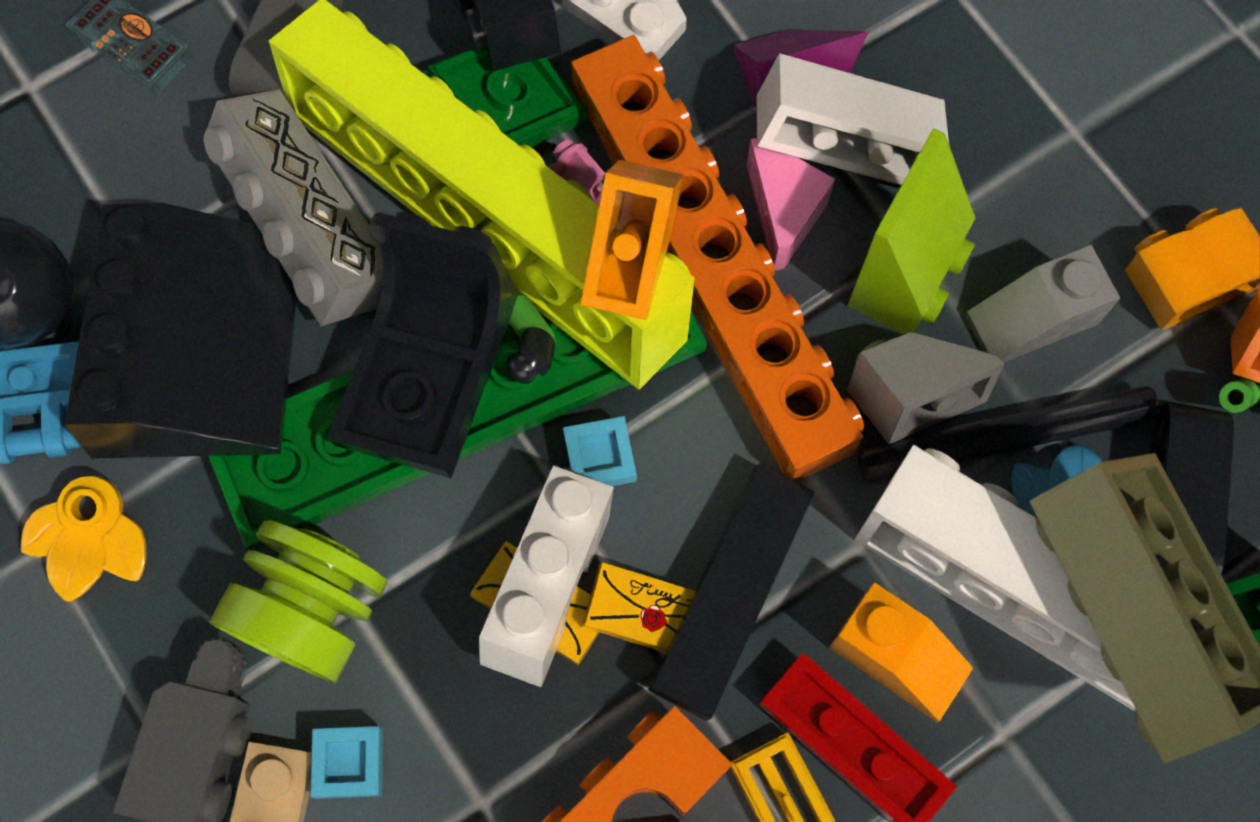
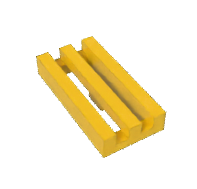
[730,732,836,822]

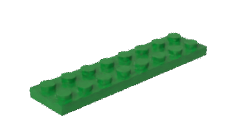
[208,311,707,551]

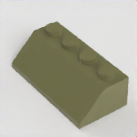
[1029,453,1260,764]

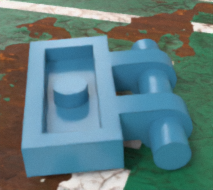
[0,341,83,465]

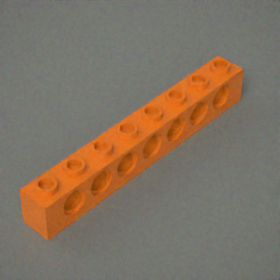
[571,34,864,482]

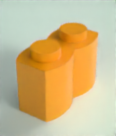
[1124,208,1260,330]

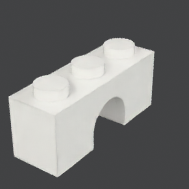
[479,465,614,687]

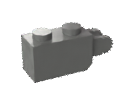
[113,638,252,822]

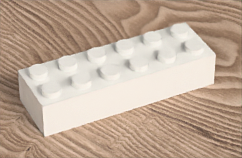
[854,445,1259,711]

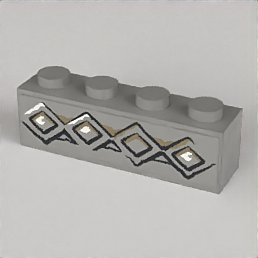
[203,89,383,326]

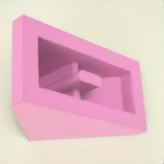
[746,138,835,270]

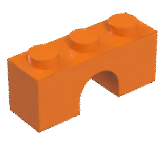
[542,706,733,822]

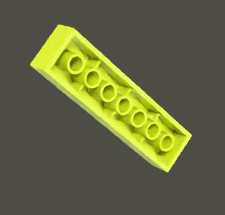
[269,0,695,390]

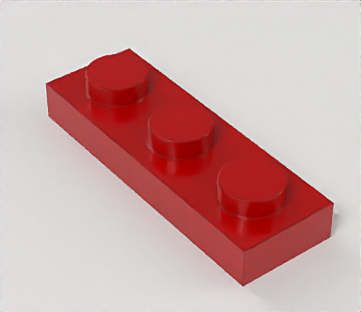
[759,653,958,822]

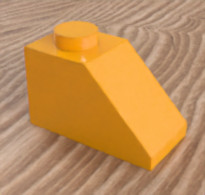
[580,160,684,320]
[828,582,973,723]

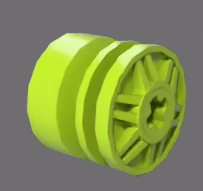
[209,520,387,684]

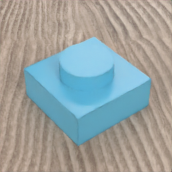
[563,416,637,486]
[311,726,383,799]

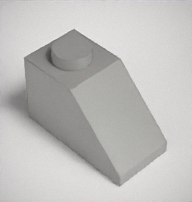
[965,245,1120,363]
[847,332,1004,444]

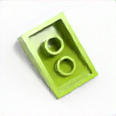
[847,128,976,335]

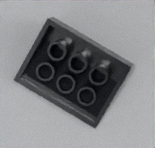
[65,203,297,459]

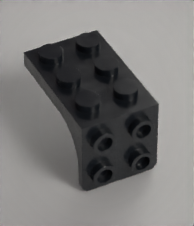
[327,212,519,478]

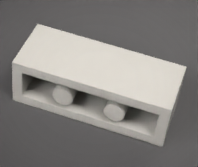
[757,53,949,185]

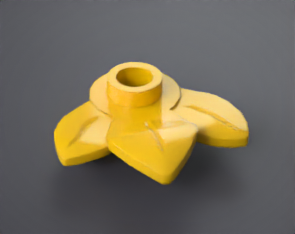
[21,476,147,602]

